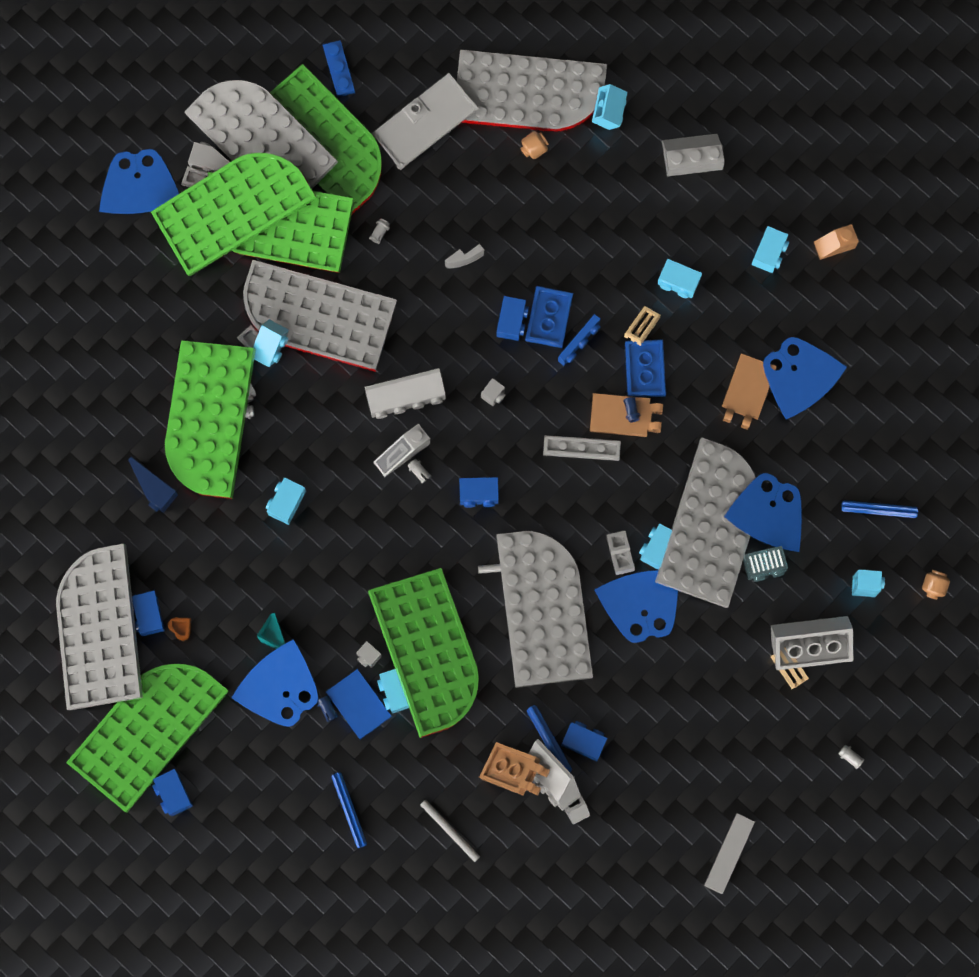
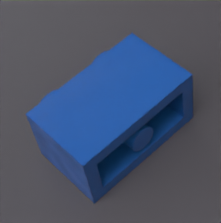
[497,296,529,341]
[459,477,498,508]
[132,591,165,636]
[561,721,607,762]
[152,769,193,816]

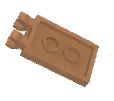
[722,354,777,430]
[590,393,663,437]
[479,742,550,795]

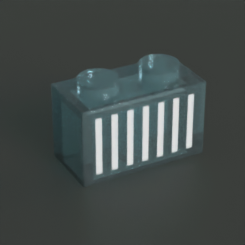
[743,546,788,582]

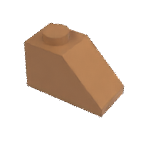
[814,224,859,260]

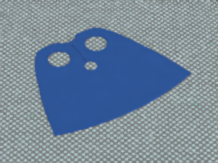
[99,149,179,214]
[763,337,847,419]
[724,473,802,552]
[595,570,678,643]
[232,640,318,727]

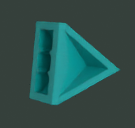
[257,613,285,649]

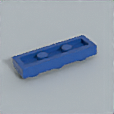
[323,40,355,98]
[558,314,600,366]

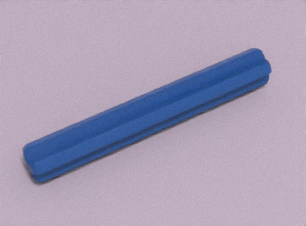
[842,500,918,518]
[527,705,572,772]
[332,772,367,848]

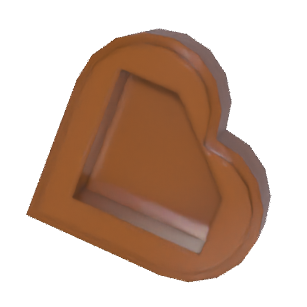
[168,617,191,641]

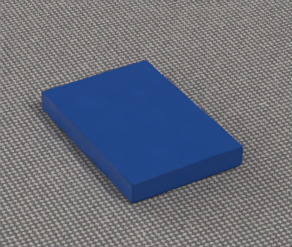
[525,286,573,348]
[625,340,666,397]
[326,669,392,739]

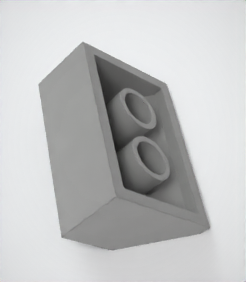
[662,134,724,177]
[529,739,581,811]

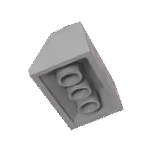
[365,368,446,419]
[771,616,853,670]

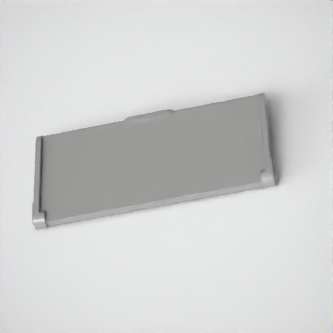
[372,73,479,170]

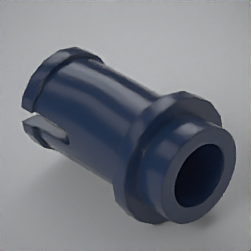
[623,397,641,423]
[317,696,338,722]

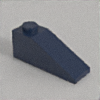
[129,457,178,513]

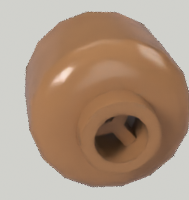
[520,131,549,159]
[922,570,950,600]

